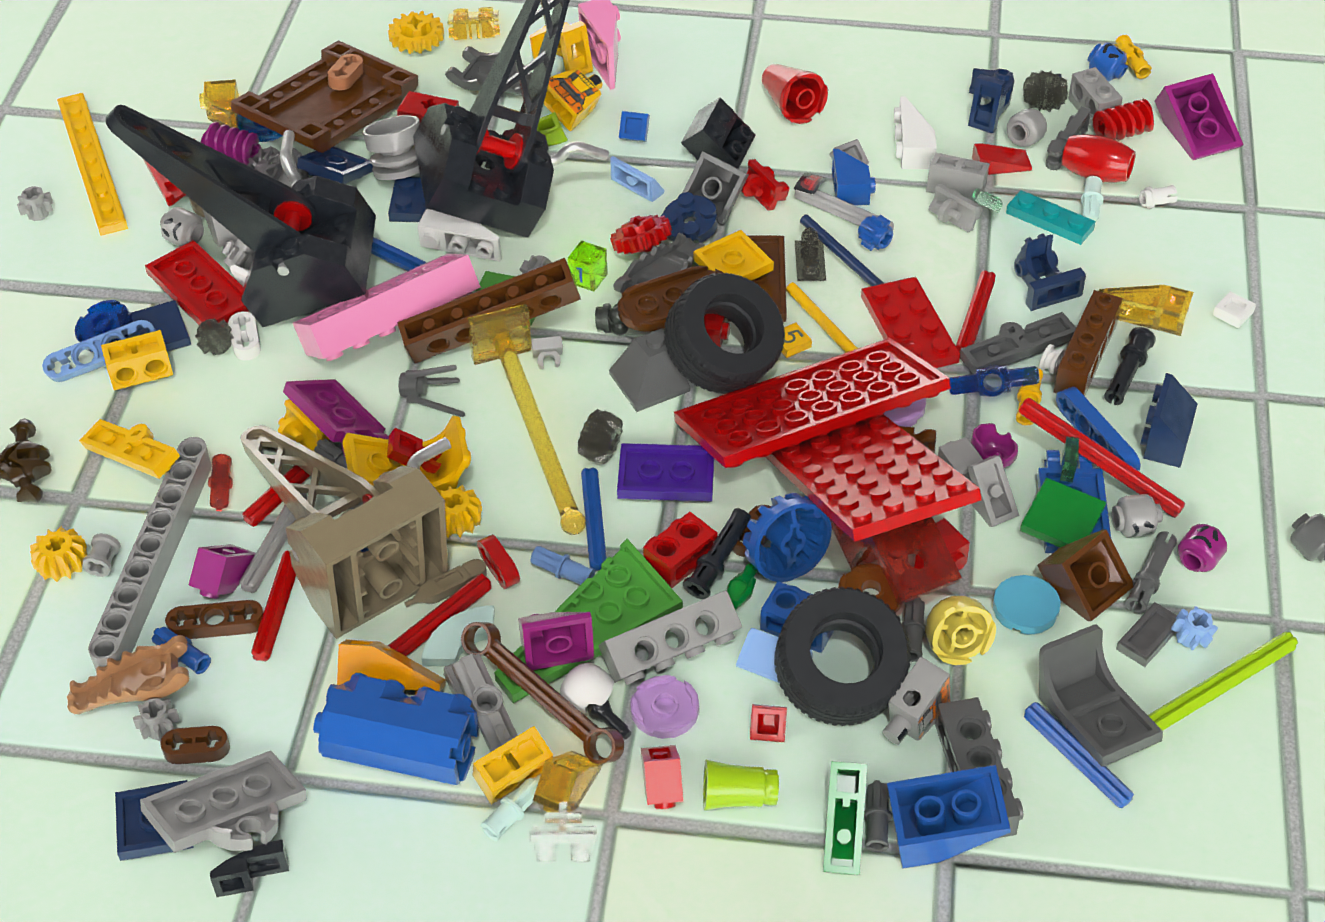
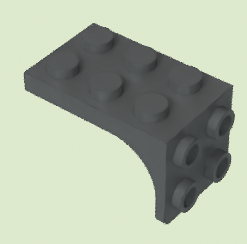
[1039,624,1163,767]

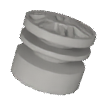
[363,115,420,180]

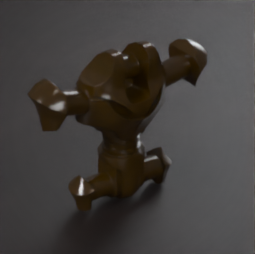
[0,418,52,503]

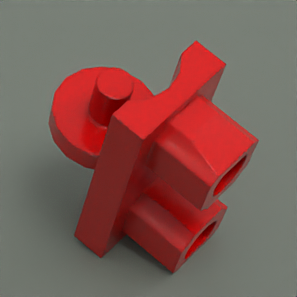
[741,159,790,210]

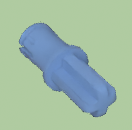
[530,546,595,585]

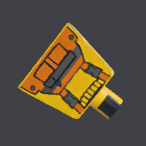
[544,68,603,131]

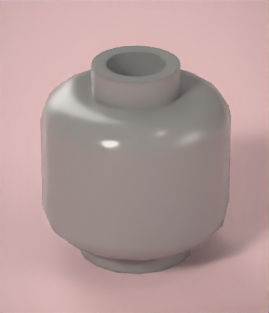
[1007,108,1047,147]

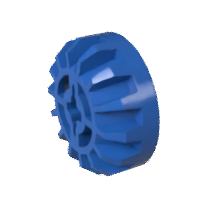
[743,493,832,582]

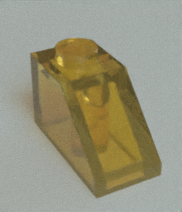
[199,79,240,129]
[533,750,603,816]

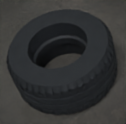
[664,273,785,394]
[774,587,911,726]

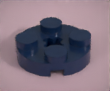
[661,192,718,242]

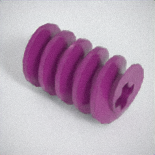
[200,122,261,165]

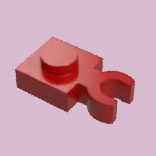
[387,428,442,474]

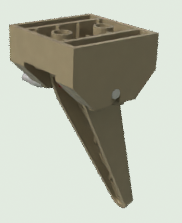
[240,425,451,639]

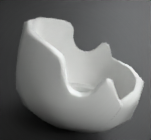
[560,663,614,714]

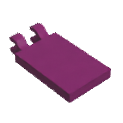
[283,379,389,456]

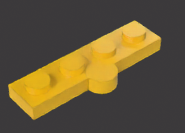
[79,419,180,479]

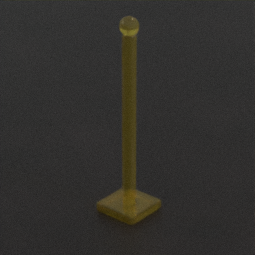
[468,304,586,535]

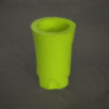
[703,759,779,810]

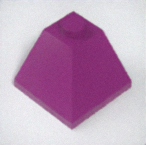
[518,612,594,670]

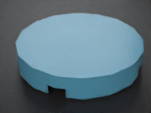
[993,575,1061,635]

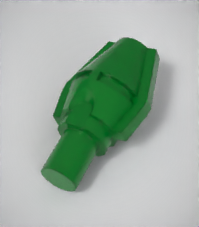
[727,563,757,610]

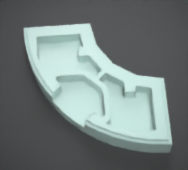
[421,605,495,666]

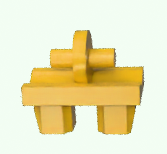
[278,399,330,452]

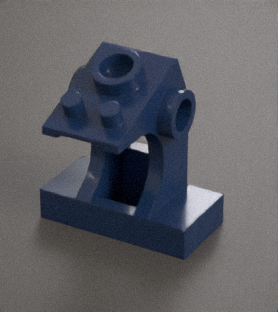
[968,68,1015,133]
[1014,233,1086,311]

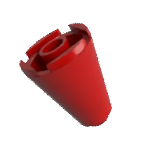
[762,64,828,124]

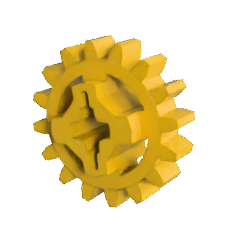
[388,11,444,54]

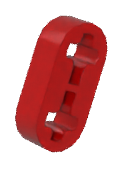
[477,534,520,589]

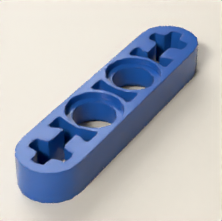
[1056,386,1141,471]

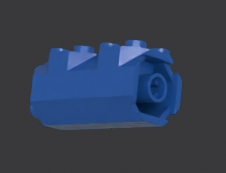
[313,673,479,785]

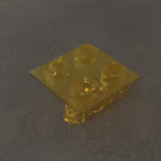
[447,7,500,40]

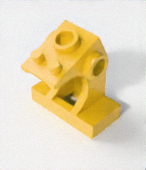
[529,21,593,75]

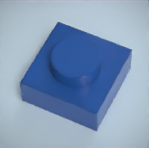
[619,111,650,142]

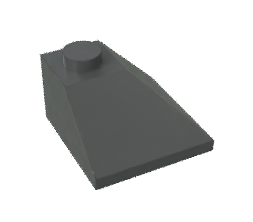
[682,151,749,225]
[609,328,690,412]

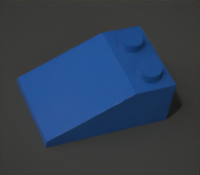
[887,765,1011,869]

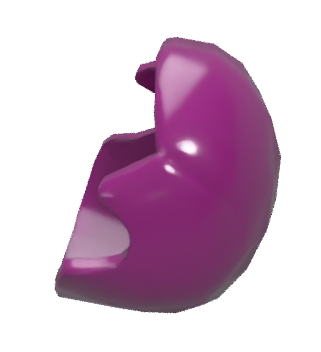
[971,423,1018,468]

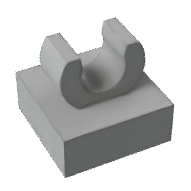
[531,336,563,369]

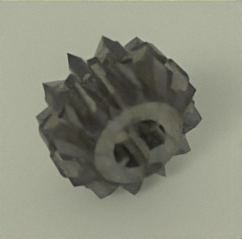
[1023,70,1068,112]
[577,409,623,464]

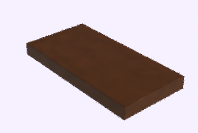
[728,235,787,322]

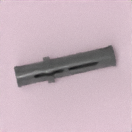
[1125,531,1177,613]

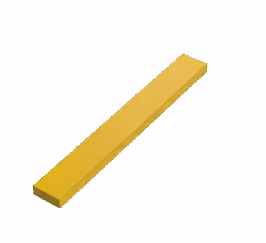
[57,93,128,236]

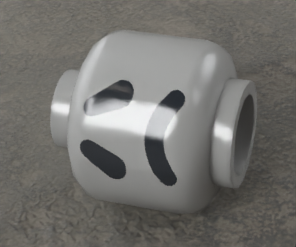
[160,207,204,247]
[1111,494,1163,538]

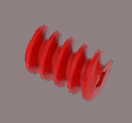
[1092,98,1154,140]

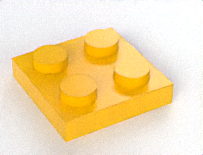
[693,230,774,281]

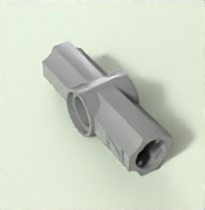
[452,654,518,752]

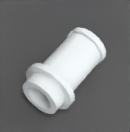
[1139,185,1178,209]

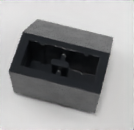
[681,97,756,168]

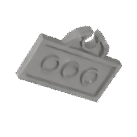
[140,750,306,853]

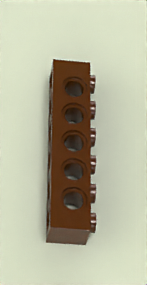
[397,258,581,363]

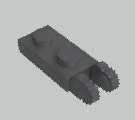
[1045,106,1091,171]

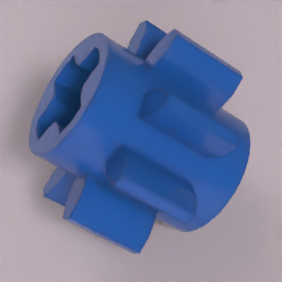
[858,214,893,251]

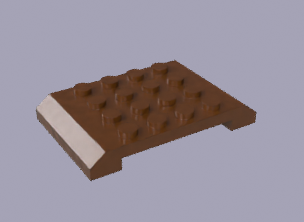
[231,40,418,153]

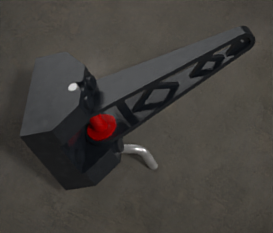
[413,0,609,238]
[105,104,376,327]

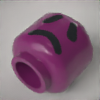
[1178,524,1227,572]

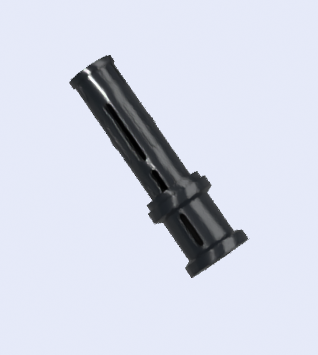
[1104,327,1156,405]
[683,508,751,600]

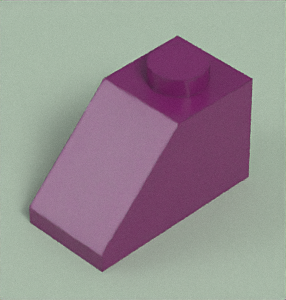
[188,544,256,599]

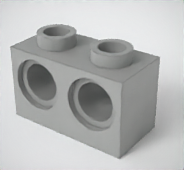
[1068,67,1123,128]

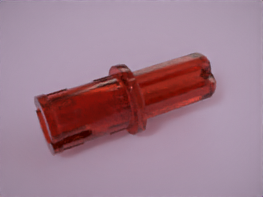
[208,454,233,511]

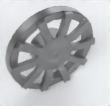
[247,146,283,180]

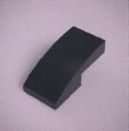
[210,839,289,898]

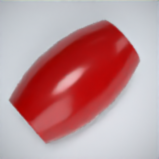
[1062,134,1136,183]

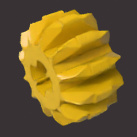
[437,484,482,539]
[30,526,88,582]

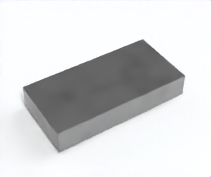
[1116,602,1177,667]

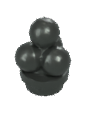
[595,303,629,335]

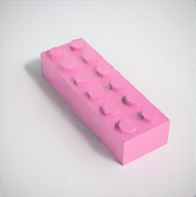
[293,254,481,361]

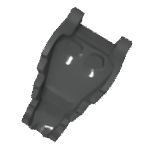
[445,46,532,96]
[613,233,705,294]

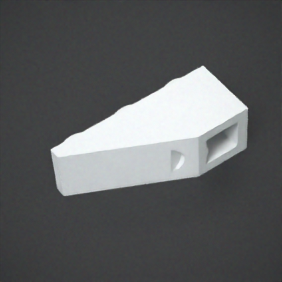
[894,96,937,169]
[417,209,502,262]

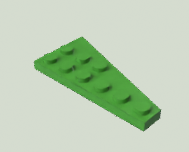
[494,538,683,703]

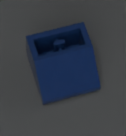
[1140,373,1198,468]

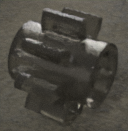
[195,318,234,356]

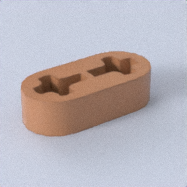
[328,54,363,90]

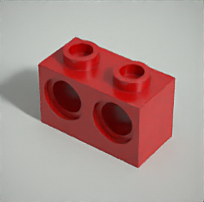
[643,511,718,588]

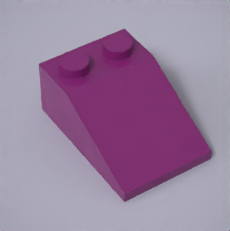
[1154,73,1244,160]

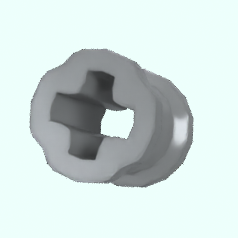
[82,533,121,577]

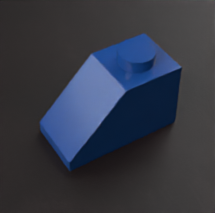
[832,149,876,205]

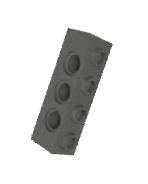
[935,697,1024,838]

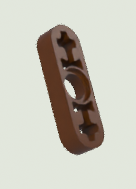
[165,600,263,639]

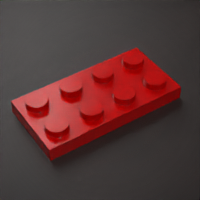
[145,240,249,334]
[861,276,960,368]

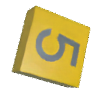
[781,322,812,358]

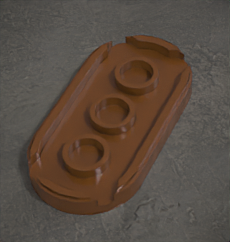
[618,266,723,332]

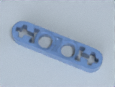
[42,320,156,382]

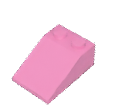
[578,0,621,90]

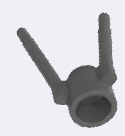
[398,365,465,417]

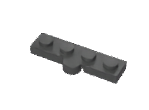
[960,312,1076,376]

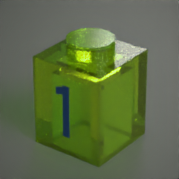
[567,240,608,292]

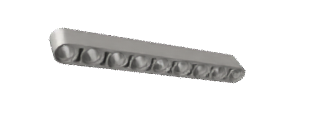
[88,437,212,673]

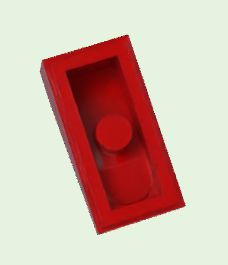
[972,143,1032,175]

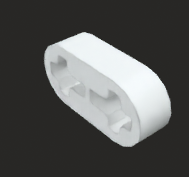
[229,312,261,361]

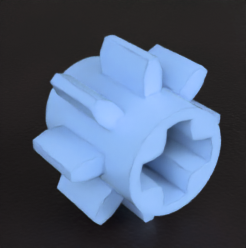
[1171,606,1218,650]

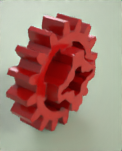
[610,215,672,254]

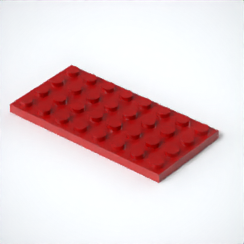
[674,338,951,468]
[766,414,982,542]

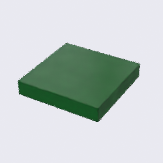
[1020,478,1107,548]

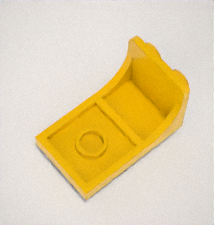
[342,415,471,491]

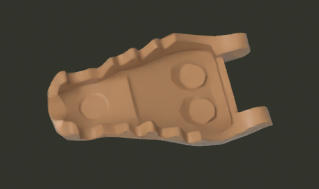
[67,635,189,714]

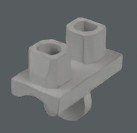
[928,184,983,232]

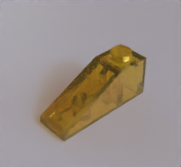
[1099,285,1194,336]

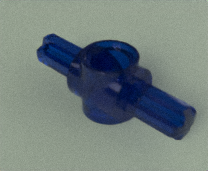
[949,365,1040,397]

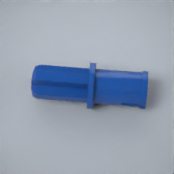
[152,627,211,674]

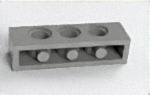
[598,590,742,685]

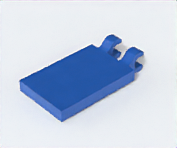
[1037,450,1111,553]

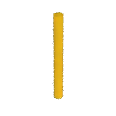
[786,282,858,353]

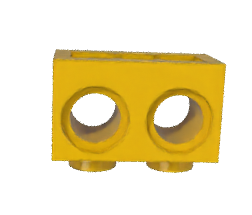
[101,330,173,391]
[472,726,553,805]

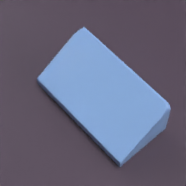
[610,156,664,202]
[736,628,813,683]

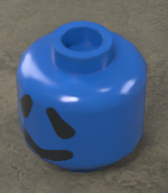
[1087,42,1128,81]

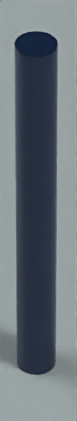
[800,214,884,286]

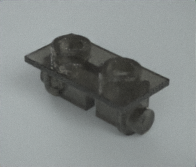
[795,227,826,281]

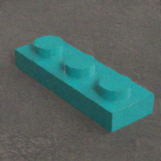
[1006,190,1096,245]

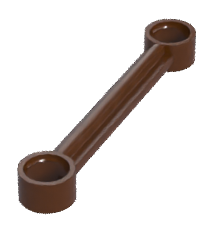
[461,622,624,764]

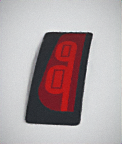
[794,172,826,195]

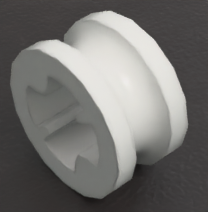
[1039,344,1065,374]

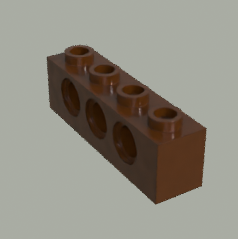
[1053,290,1123,396]

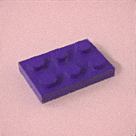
[617,443,714,501]

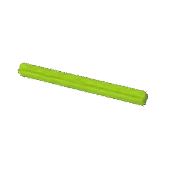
[1148,632,1298,731]

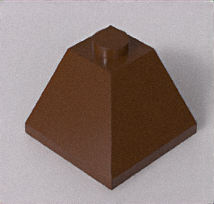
[1037,529,1134,621]

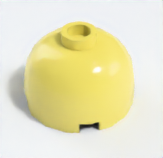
[925,596,996,665]

